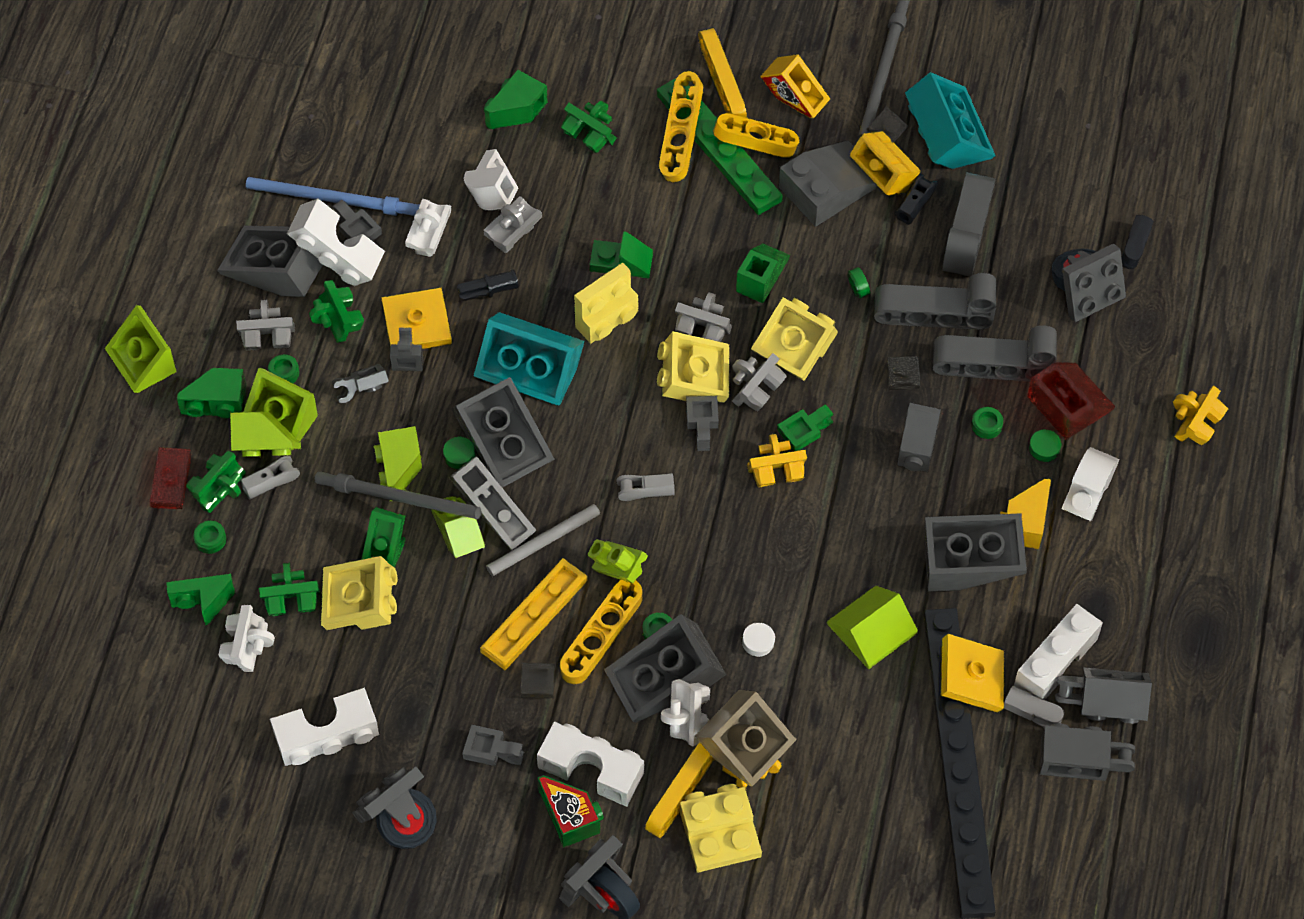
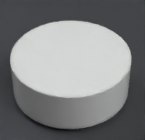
[742,623,775,657]

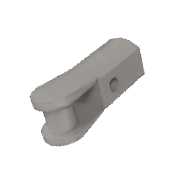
[240,455,300,500]
[616,473,675,501]
[1004,686,1064,728]

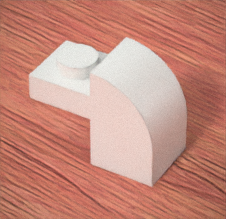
[464,149,518,210]
[1061,447,1120,521]

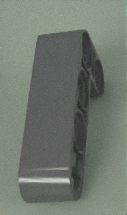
[942,172,996,277]
[874,273,996,330]
[933,325,1057,382]

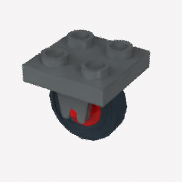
[1052,244,1126,322]
[352,766,437,849]
[559,835,640,919]

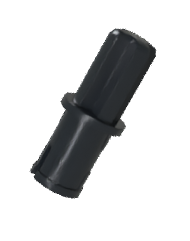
[457,269,519,301]

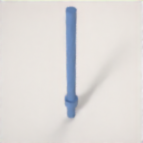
[246,177,420,216]

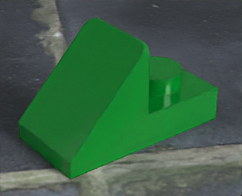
[590,231,653,278]
[362,507,406,568]
[166,574,235,625]

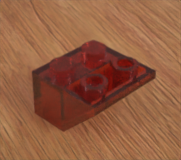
[1027,362,1115,440]

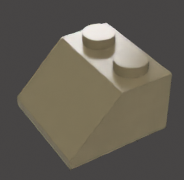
[695,690,796,786]

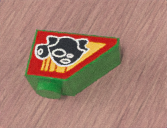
[538,775,604,848]

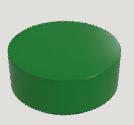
[847,267,871,299]
[268,354,300,383]
[971,407,1003,439]
[1029,429,1061,462]
[443,437,475,469]
[193,521,226,554]
[643,613,672,640]

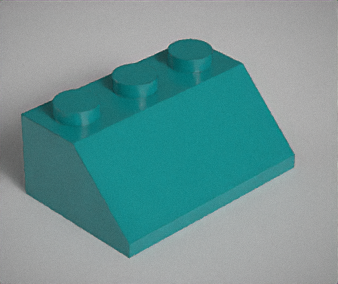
[905,72,996,169]
[474,312,585,406]

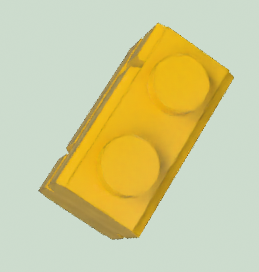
[850,131,920,195]

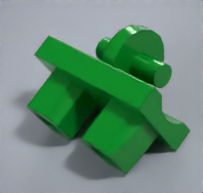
[561,101,617,153]
[309,280,364,343]
[186,451,246,513]
[259,562,320,617]

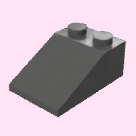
[779,141,878,227]
[217,226,323,297]
[451,377,555,488]
[924,513,1027,591]
[604,614,726,723]

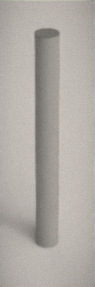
[486,504,600,577]

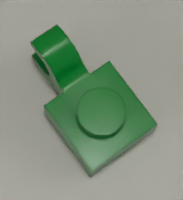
[777,405,833,451]

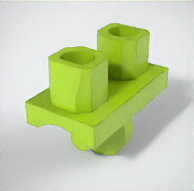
[588,539,648,583]

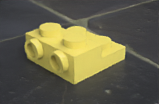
[574,263,638,344]
[751,297,838,381]
[657,331,729,403]
[321,556,398,630]
[680,784,762,873]

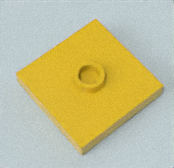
[382,288,452,349]
[941,634,1004,713]

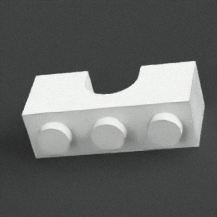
[287,198,385,286]
[1014,604,1103,700]
[270,688,379,766]
[537,722,644,807]

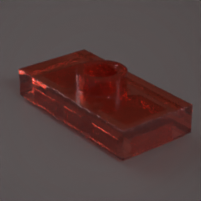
[150,447,191,509]

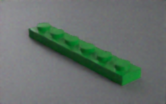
[657,78,783,215]

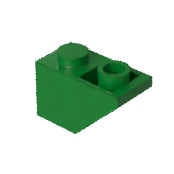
[484,70,548,129]
[736,244,790,303]
[177,368,247,418]

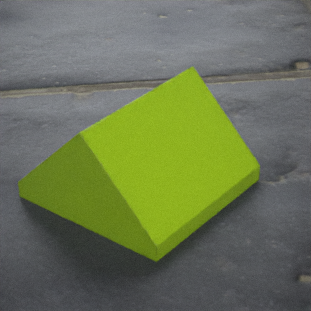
[105,305,176,393]
[243,368,318,450]
[827,586,918,670]

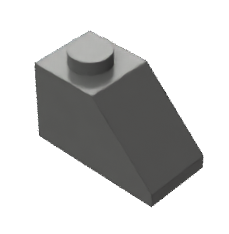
[897,403,941,472]

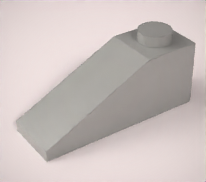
[449,457,537,550]

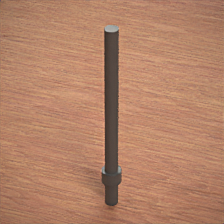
[858,0,910,139]
[315,471,481,519]

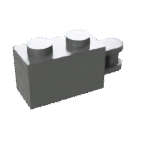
[1055,667,1152,724]
[1040,723,1135,781]

